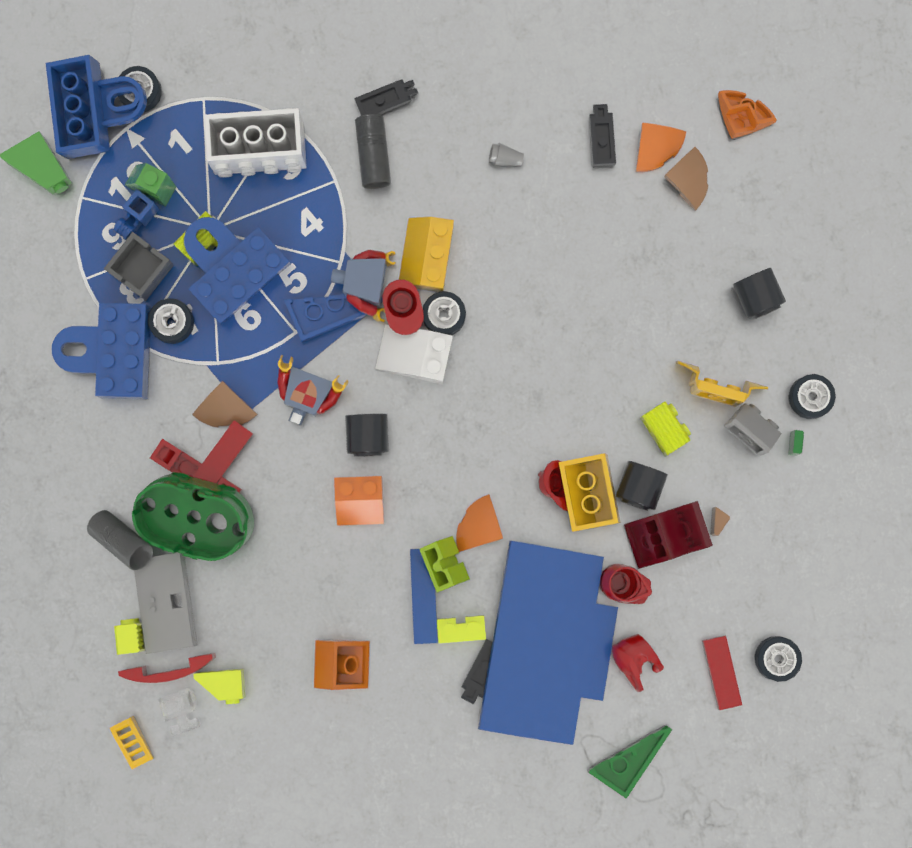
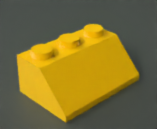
[399,217,454,292]
[559,453,621,532]

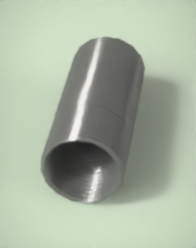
[355,114,391,189]
[87,510,153,570]

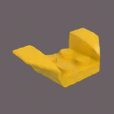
[676,361,768,407]

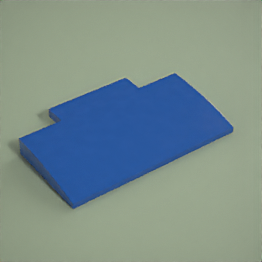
[478,541,618,745]

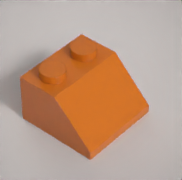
[334,476,384,526]
[314,640,370,690]

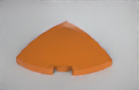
[718,90,777,139]
[636,123,686,172]
[456,494,503,552]

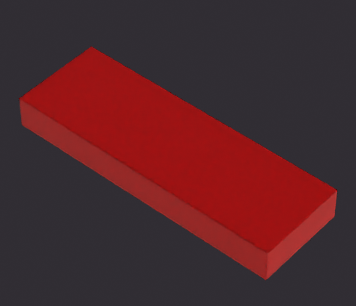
[193,420,253,483]
[702,635,742,710]

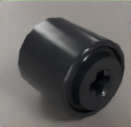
[733,267,786,319]
[345,414,389,457]
[616,461,668,511]

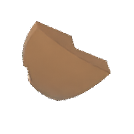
[664,147,708,211]
[192,381,258,427]

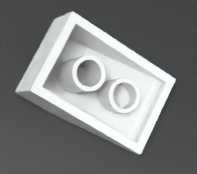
[375,324,453,384]

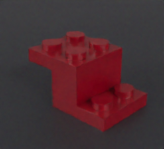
[624,501,713,569]

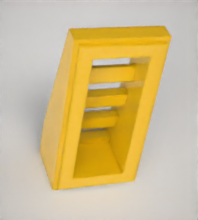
[110,716,154,769]

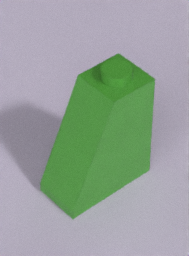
[0,131,72,194]
[125,163,176,207]

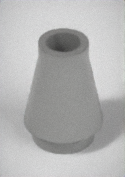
[489,143,524,167]

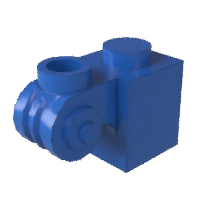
[113,189,160,240]

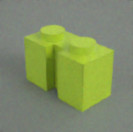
[419,536,470,593]

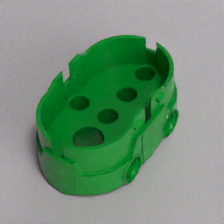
[132,472,254,561]

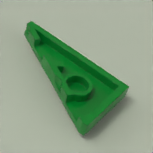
[588,725,673,799]

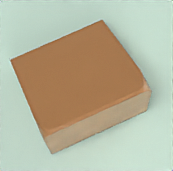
[710,507,730,536]

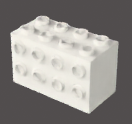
[204,108,307,177]

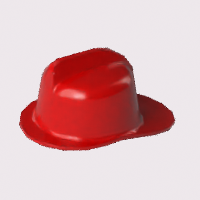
[382,280,424,335]
[538,460,568,511]

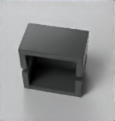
[104,232,174,301]

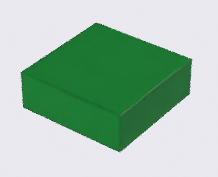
[788,430,804,456]

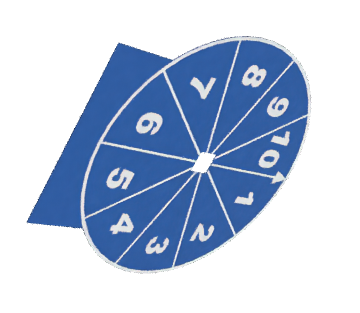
[74,97,383,409]

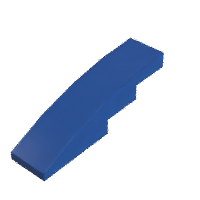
[410,549,438,644]

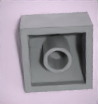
[724,403,782,456]

